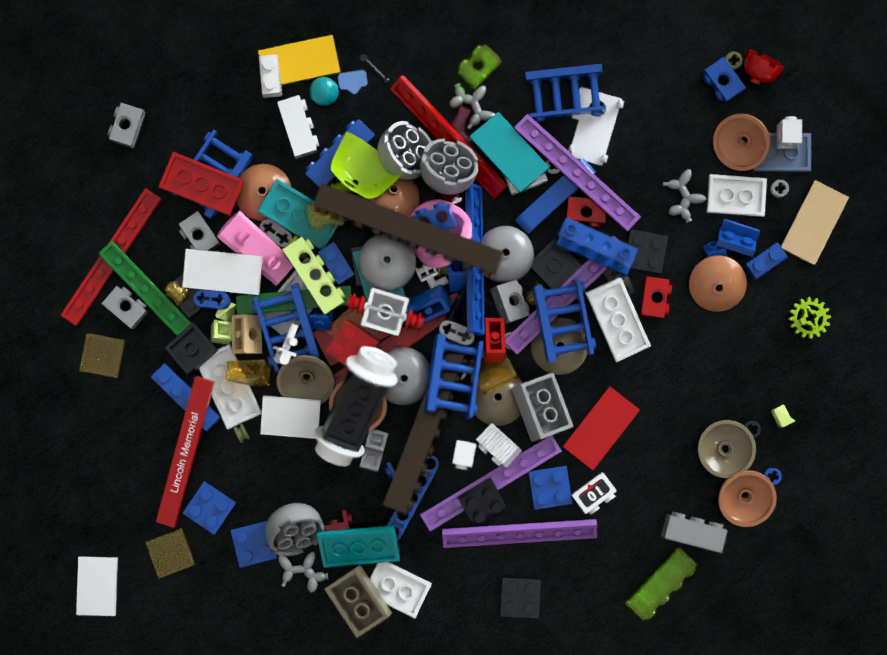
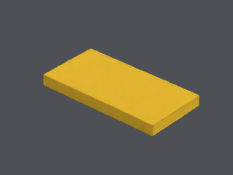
[258,35,341,85]

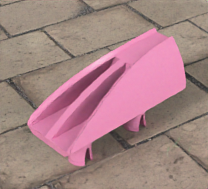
[217,211,294,285]

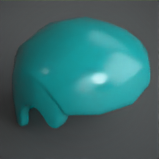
[309,77,339,106]

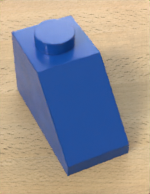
[447,261,467,292]

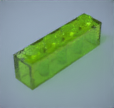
[626,548,697,620]

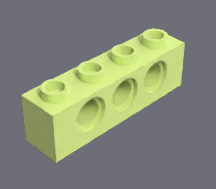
[283,237,346,314]

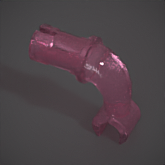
[451,106,478,150]

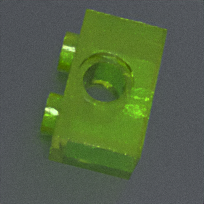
[458,44,501,90]

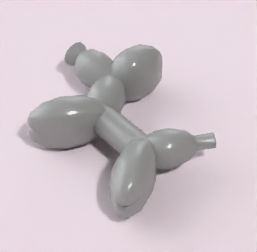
[450,83,495,129]
[663,169,706,223]
[278,552,328,592]

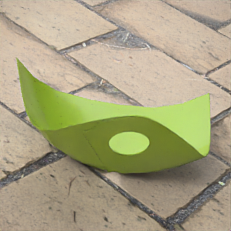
[331,132,402,199]

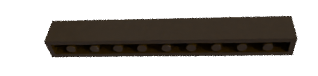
[313,183,504,277]
[383,326,475,515]

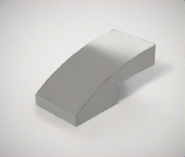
[359,429,388,473]

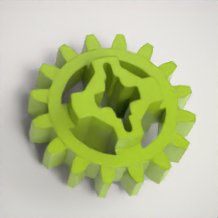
[788,297,831,339]

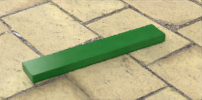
[98,241,192,336]
[236,285,352,315]

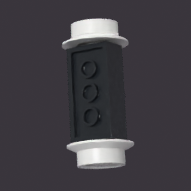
[314,346,398,466]

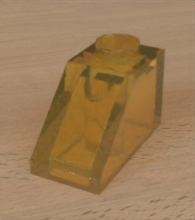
[226,359,271,386]

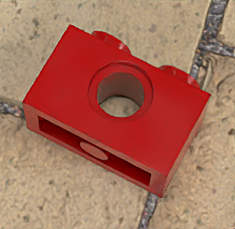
[566,197,606,228]
[640,276,672,319]
[483,318,506,363]

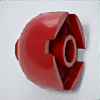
[744,50,784,85]

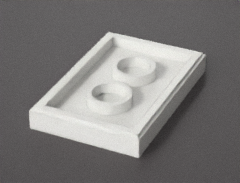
[707,174,767,217]
[261,395,321,439]
[76,556,118,616]
[370,562,432,618]

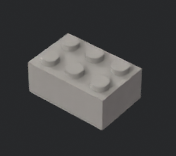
[511,373,574,442]
[661,512,727,553]

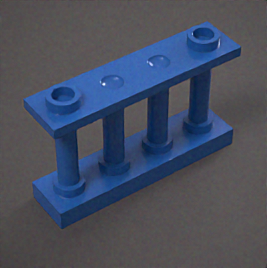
[525,64,606,123]
[172,129,254,220]
[556,217,638,276]
[532,278,596,362]
[251,283,320,372]
[424,334,485,420]

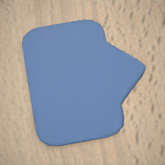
[338,70,367,94]

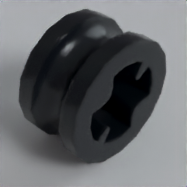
[744,421,761,438]

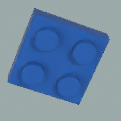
[528,466,573,510]
[183,481,237,535]
[231,521,278,568]

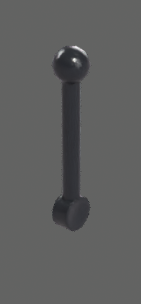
[360,54,390,85]

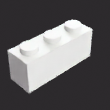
[277,95,320,159]

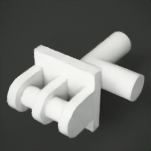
[415,264,449,289]
[272,323,298,365]

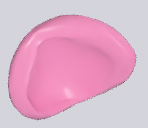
[410,199,472,268]

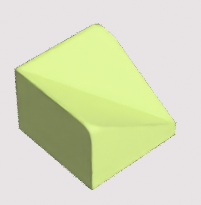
[215,299,237,322]
[210,320,232,345]
[771,405,795,427]

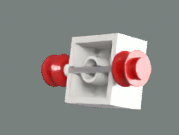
[346,288,424,336]

